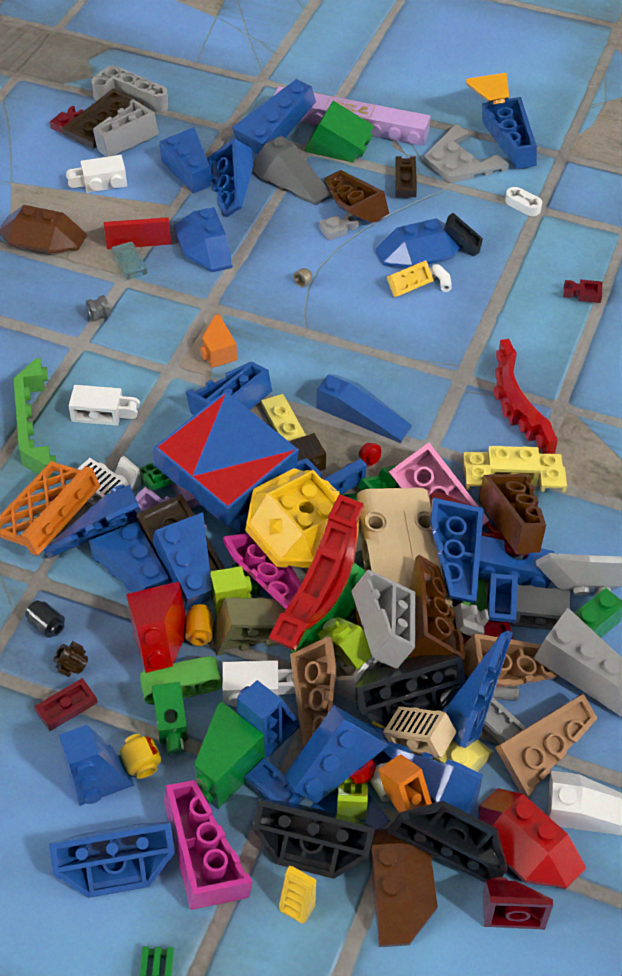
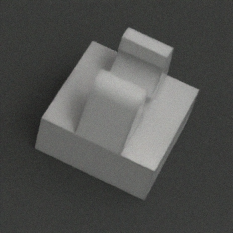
[454,603,489,636]

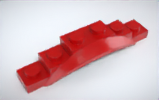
[494,338,558,454]
[269,494,365,651]

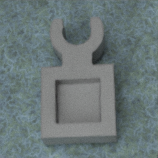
[319,213,359,241]

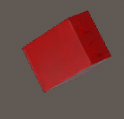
[126,582,186,673]

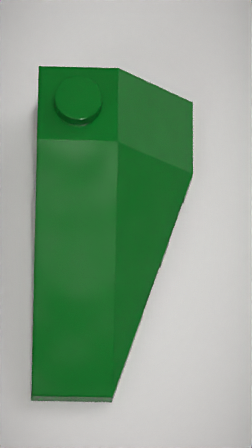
[290,562,366,654]

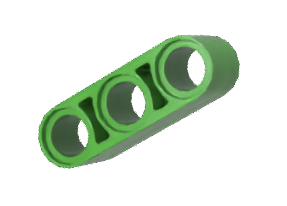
[139,656,223,705]

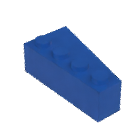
[232,79,316,154]
[482,97,537,169]

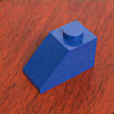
[487,573,518,623]

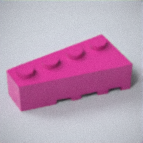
[164,780,253,910]

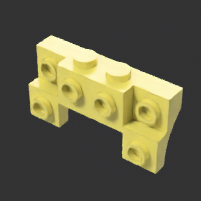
[462,446,567,492]

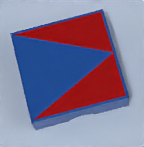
[154,391,299,526]

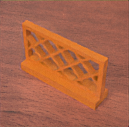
[0,461,101,556]

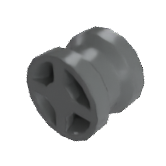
[86,295,111,322]

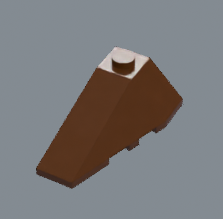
[408,554,465,661]

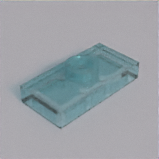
[112,242,148,280]

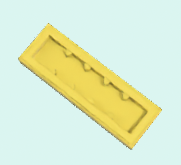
[261,394,306,441]

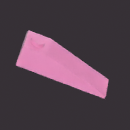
[389,443,489,526]

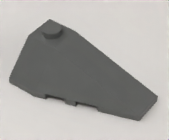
[252,136,332,205]

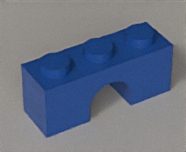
[478,536,555,588]

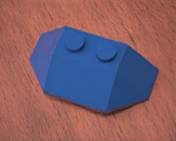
[174,207,233,272]
[376,218,463,268]
[49,822,175,898]

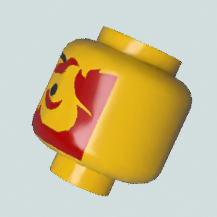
[119,734,161,779]

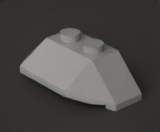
[536,553,622,596]

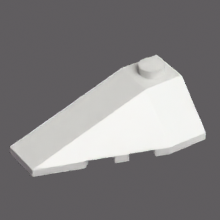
[548,770,622,836]

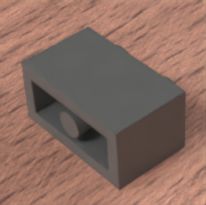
[512,585,570,630]

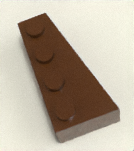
[478,474,546,555]

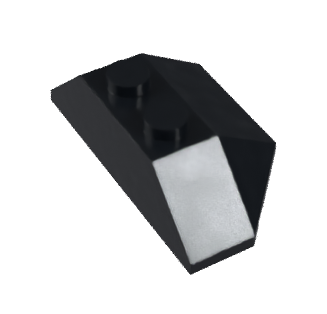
[355,655,466,727]
[252,799,375,879]
[387,801,508,883]

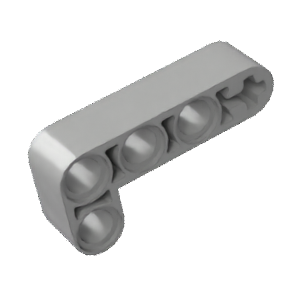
[91,66,169,113]

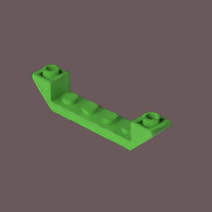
[13,358,57,478]

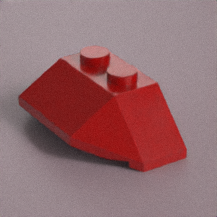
[478,788,586,889]

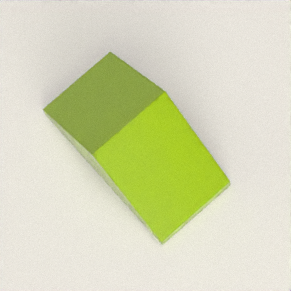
[337,778,368,820]

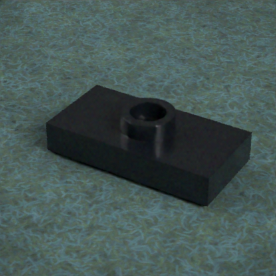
[444,213,483,256]

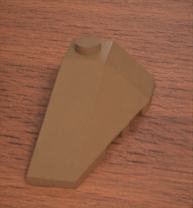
[462,633,560,688]

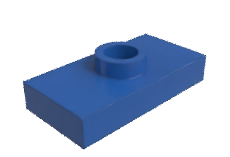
[244,758,306,804]

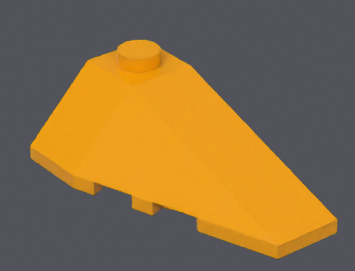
[466,73,509,105]

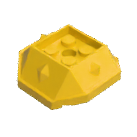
[245,468,359,568]

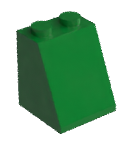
[304,101,374,163]
[194,701,265,809]

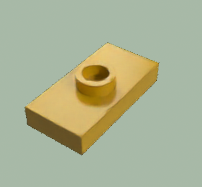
[386,261,434,297]

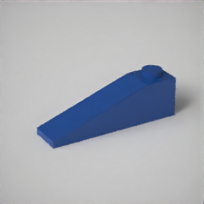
[442,631,513,748]
[375,740,483,815]

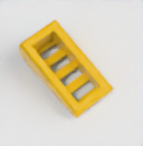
[279,866,316,923]

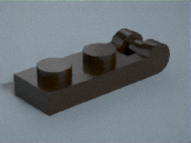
[395,156,417,198]

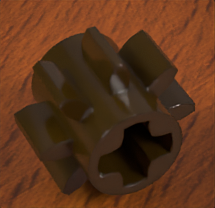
[53,641,88,677]

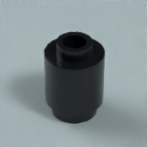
[25,600,65,638]

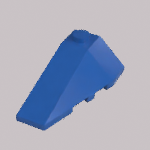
[207,139,253,217]
[316,374,411,443]
[44,484,142,558]
[430,498,484,603]

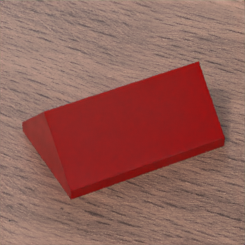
[104,217,171,250]

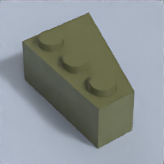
[213,597,286,656]

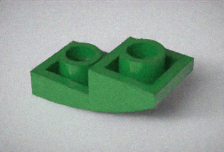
[139,463,174,491]

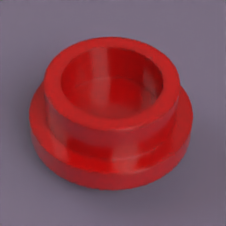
[359,443,382,466]

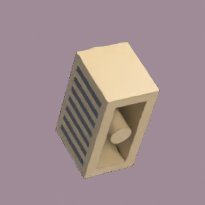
[383,706,456,758]

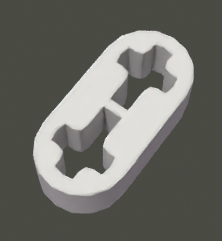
[505,187,542,216]

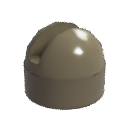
[293,268,312,288]

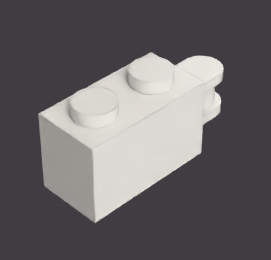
[66,155,127,193]
[69,385,140,426]
[223,661,295,706]

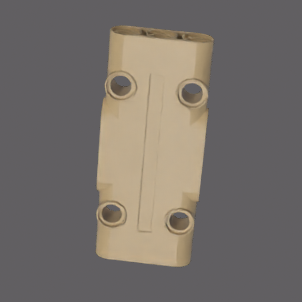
[357,488,456,657]

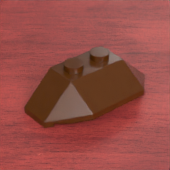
[0,205,87,254]
[370,829,438,947]

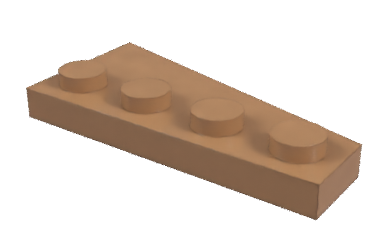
[495,694,597,797]

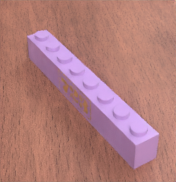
[274,86,431,146]

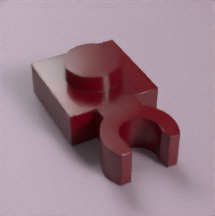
[49,106,83,134]
[563,279,603,303]

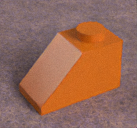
[200,314,237,368]
[378,754,432,814]

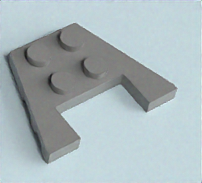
[423,124,509,183]

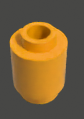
[185,604,213,646]

